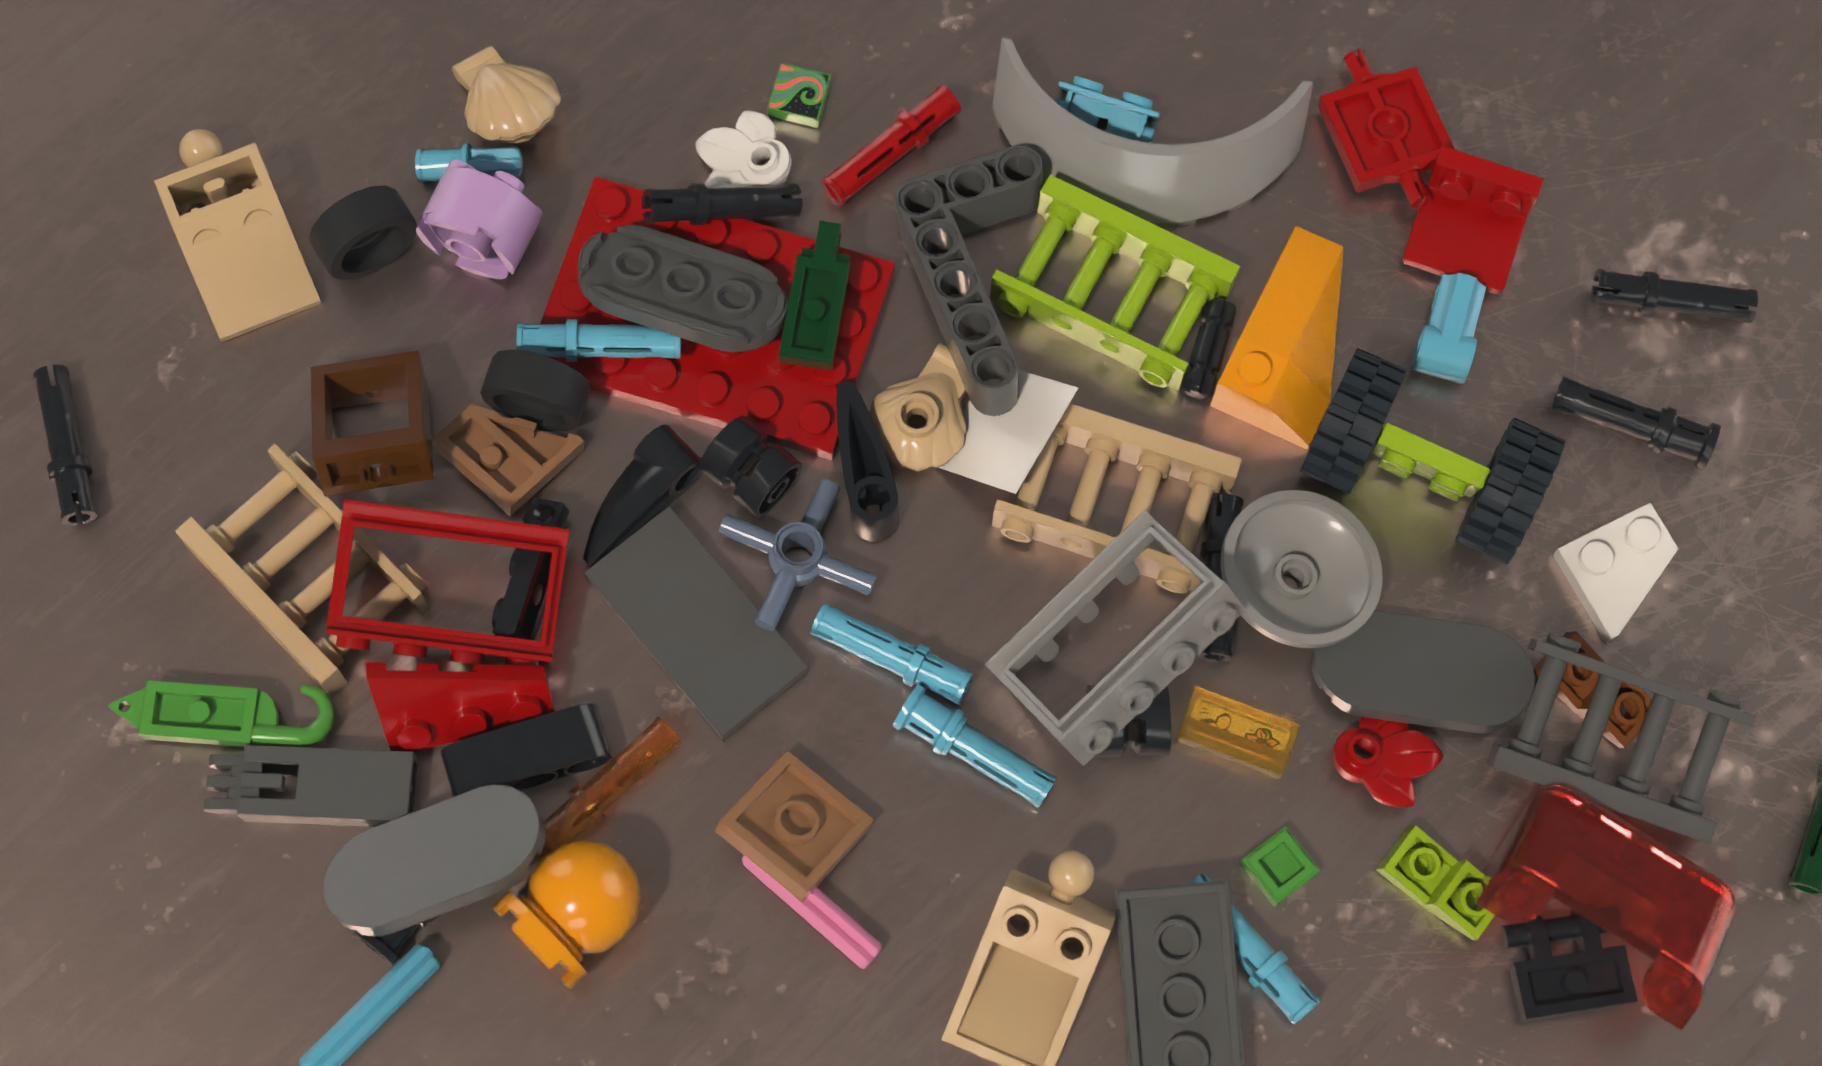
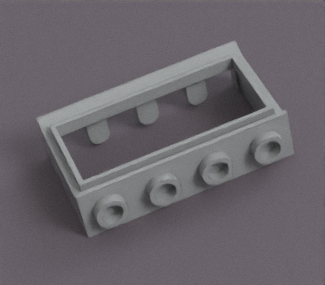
[985,510,1246,766]

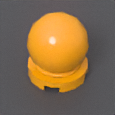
[491,840,641,990]

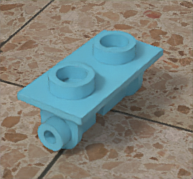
[1055,76,1161,143]

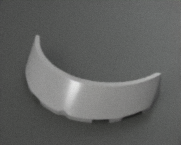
[992,37,1313,227]

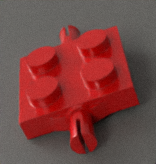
[1317,49,1455,208]

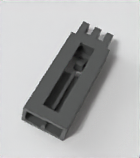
[203,745,419,827]

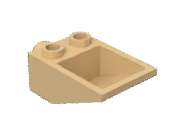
[154,129,322,342]
[941,851,1116,1066]

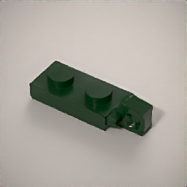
[778,221,850,371]

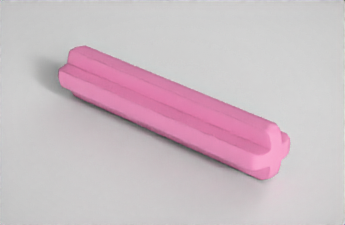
[742,855,882,969]

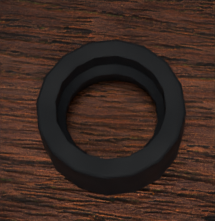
[309,185,417,281]
[480,349,591,431]

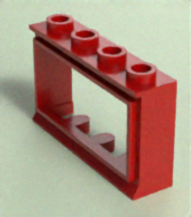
[325,499,569,665]

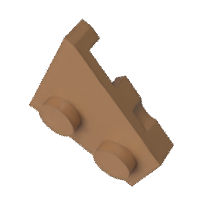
[432,404,584,516]

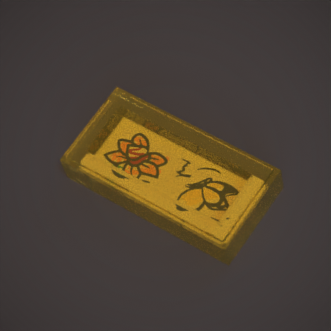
[1175,686,1300,780]

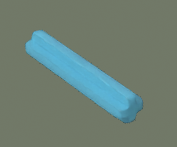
[299,943,441,1066]

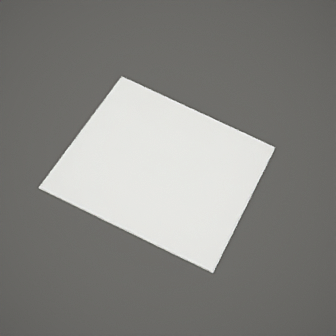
[938,370,1078,494]

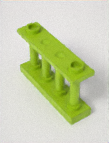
[990,174,1240,391]

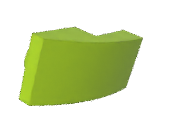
[1375,825,1509,940]

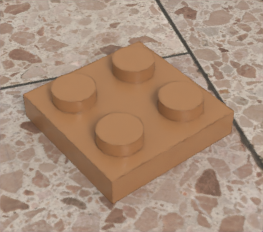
[715,750,874,902]

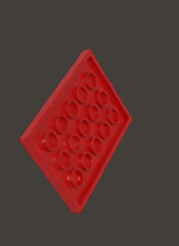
[540,176,895,460]

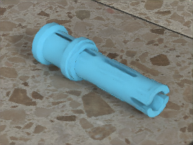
[892,684,1057,809]

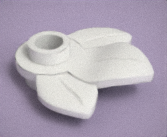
[695,111,792,188]

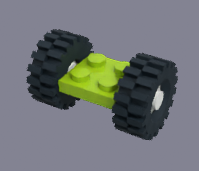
[1300,348,1566,565]

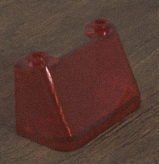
[1476,784,1735,1031]

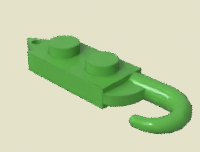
[108,680,335,747]

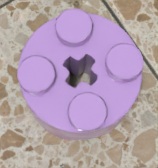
[416,159,542,279]

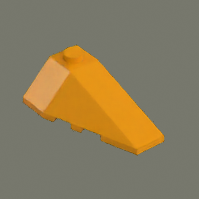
[1210,226,1344,450]

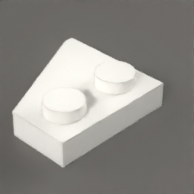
[1553,502,1679,645]

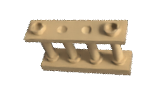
[992,403,1242,593]
[175,444,430,697]

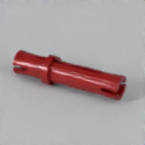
[821,85,962,206]

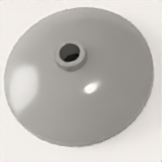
[1220,490,1383,648]

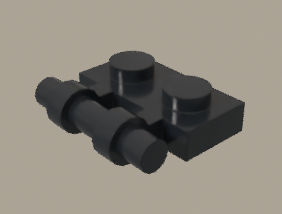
[1501,907,1638,1022]

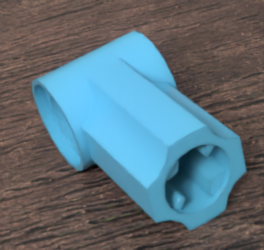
[1411,273,1486,385]

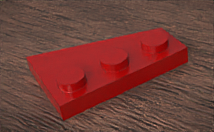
[365,662,555,752]

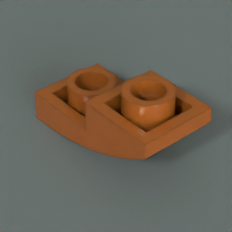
[1533,631,1651,748]

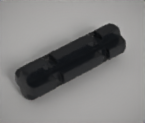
[1182,298,1237,400]

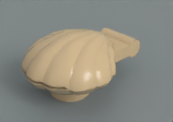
[452,46,561,143]
[869,343,967,472]

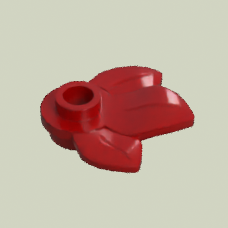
[1332,717,1443,807]

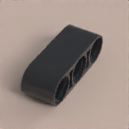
[441,703,612,797]

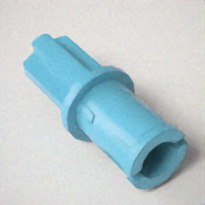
[415,143,523,183]

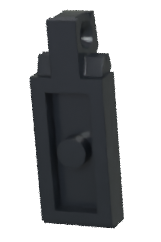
[492,497,570,640]

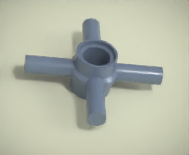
[718,479,878,631]

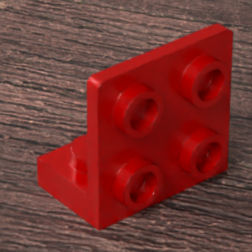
[1402,145,1544,294]

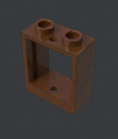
[310,350,434,496]

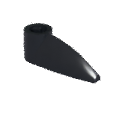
[836,380,899,542]
[583,424,703,567]

